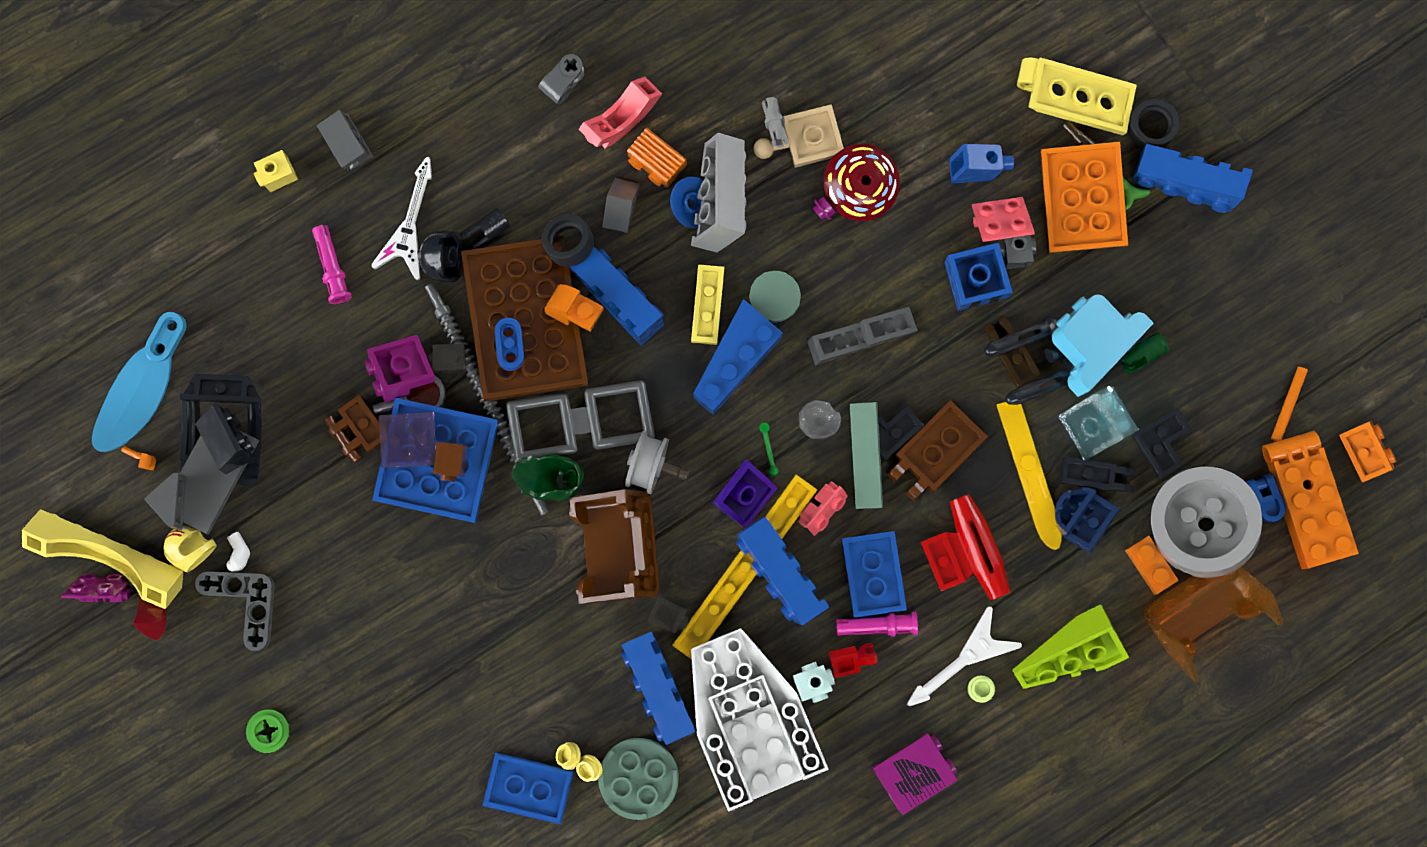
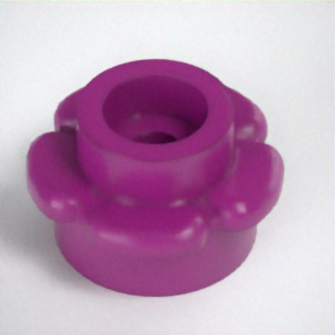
[813,196,836,220]

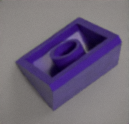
[714,460,777,528]

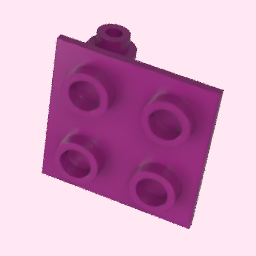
[61,574,130,602]

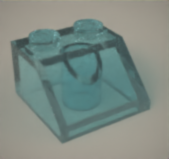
[1058,385,1138,460]

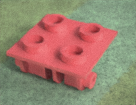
[972,197,1035,242]

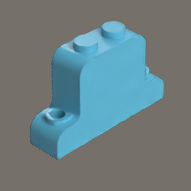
[1052,295,1153,397]

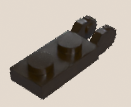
[983,315,1041,388]

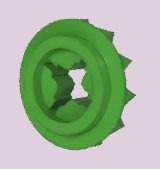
[246,710,290,753]

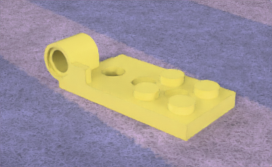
[1017,58,1137,135]

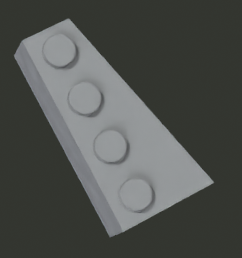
[691,133,746,253]

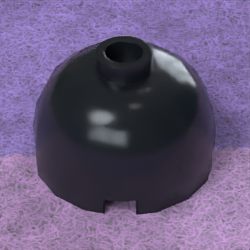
[418,230,466,282]

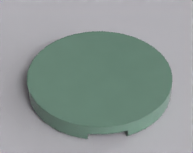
[598,738,679,820]

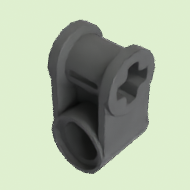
[538,54,585,105]

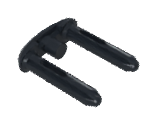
[984,316,1074,405]

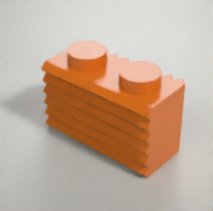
[627,128,687,188]

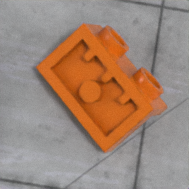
[1339,421,1397,483]

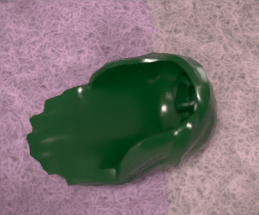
[511,454,584,501]

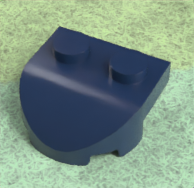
[1055,487,1119,554]

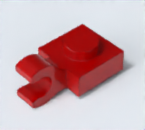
[829,643,878,678]

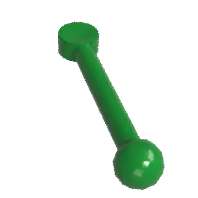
[759,423,779,476]

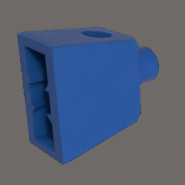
[949,144,1014,184]

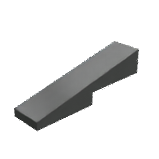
[807,307,918,366]

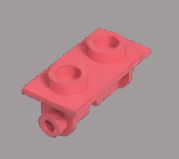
[798,481,848,536]

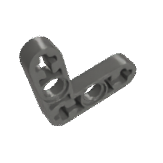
[195,571,275,651]

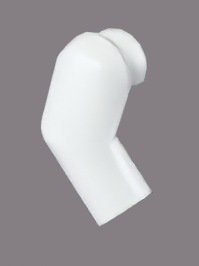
[227,532,250,573]

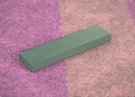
[850,402,883,509]

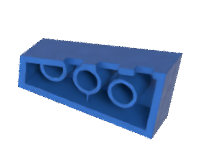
[570,247,664,346]
[621,632,696,745]

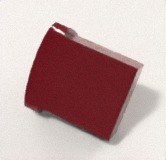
[133,597,167,640]

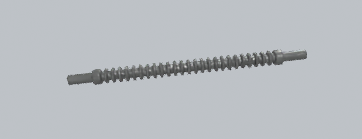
[425,283,550,516]

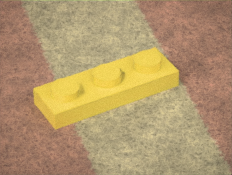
[691,265,724,345]

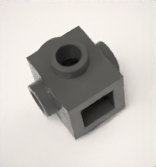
[998,235,1036,269]

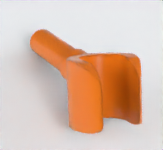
[121,446,156,470]

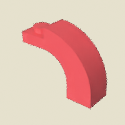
[579,76,662,148]

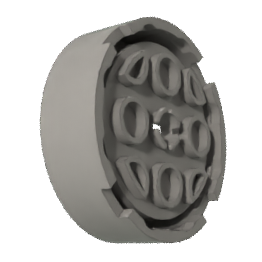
[1151,467,1262,578]

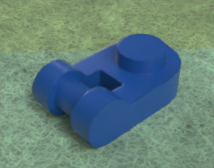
[1245,473,1286,523]

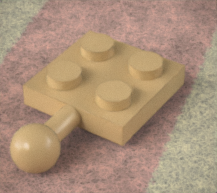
[753,104,843,168]

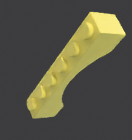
[22,509,183,609]

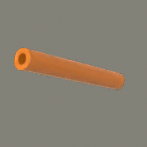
[1271,367,1308,442]

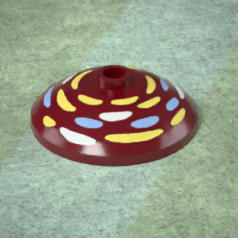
[823,144,900,221]

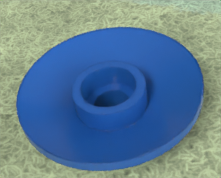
[670,177,704,228]

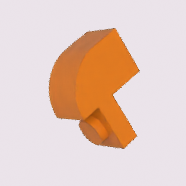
[545,284,603,332]

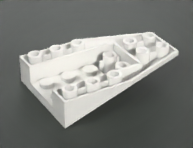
[691,628,828,812]

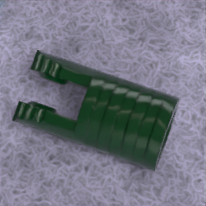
[1121,332,1170,374]

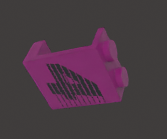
[872,733,957,815]

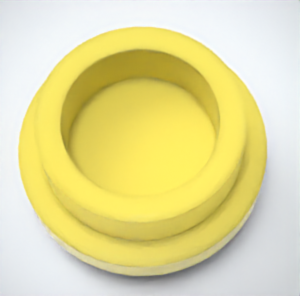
[556,742,581,770]
[576,755,602,781]

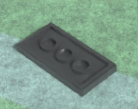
[180,431,259,535]

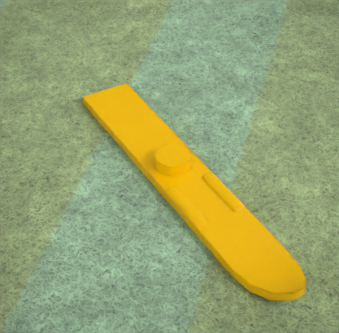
[996,402,1062,550]

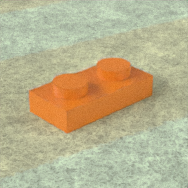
[1125,536,1179,595]

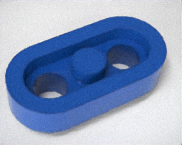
[495,318,524,371]

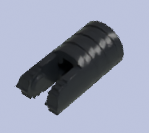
[459,207,510,250]

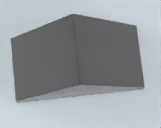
[602,178,640,233]
[144,473,186,530]

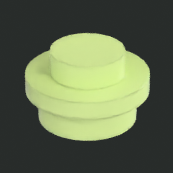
[968,676,995,703]

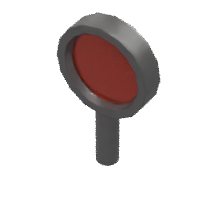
[373,375,446,415]

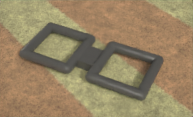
[506,380,655,462]

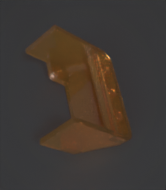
[1144,567,1284,682]

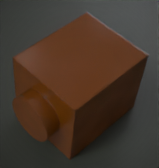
[433,442,468,482]

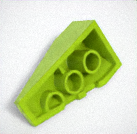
[1013,604,1129,689]

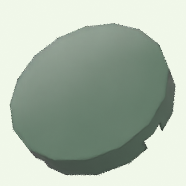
[749,270,801,323]

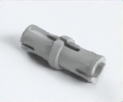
[762,97,789,148]

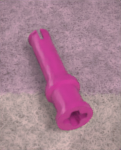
[312,225,352,304]
[837,612,918,637]

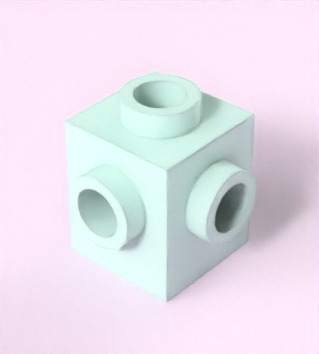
[792,662,835,703]

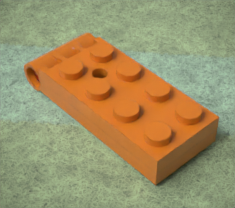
[1262,431,1359,569]

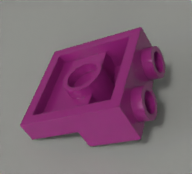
[364,335,435,402]

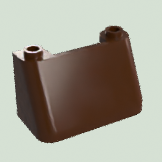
[569,489,659,604]

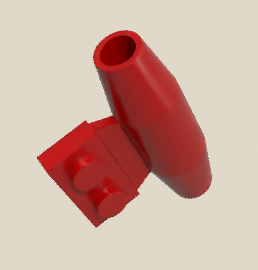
[920,494,1010,600]

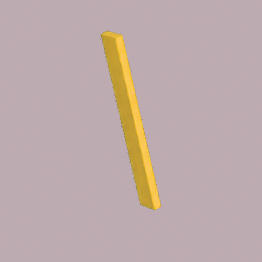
[672,475,817,660]

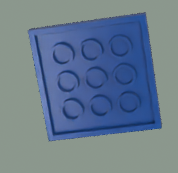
[372,398,499,523]

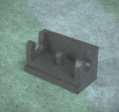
[316,110,374,170]

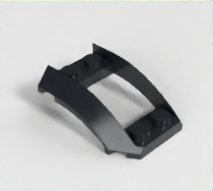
[180,374,262,487]

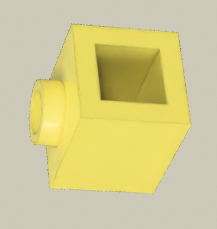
[254,150,298,192]

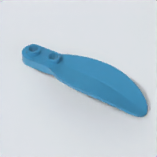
[92,312,187,452]

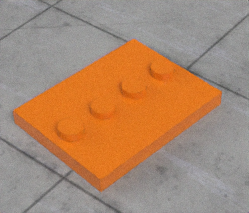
[1041,142,1128,253]

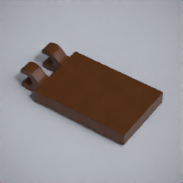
[887,400,988,501]

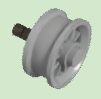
[625,431,689,494]

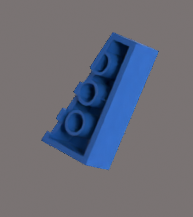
[1132,144,1253,213]
[693,299,783,415]
[736,517,829,625]

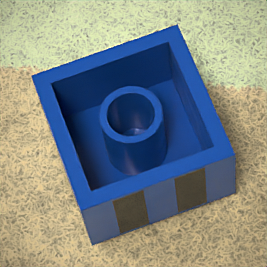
[944,243,1012,311]

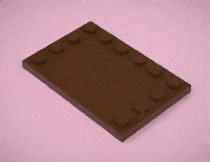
[461,236,588,402]

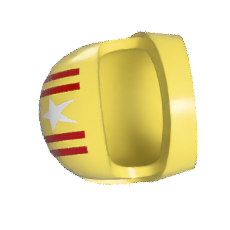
[163,526,217,573]

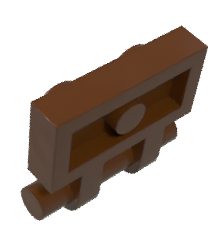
[324,395,387,464]

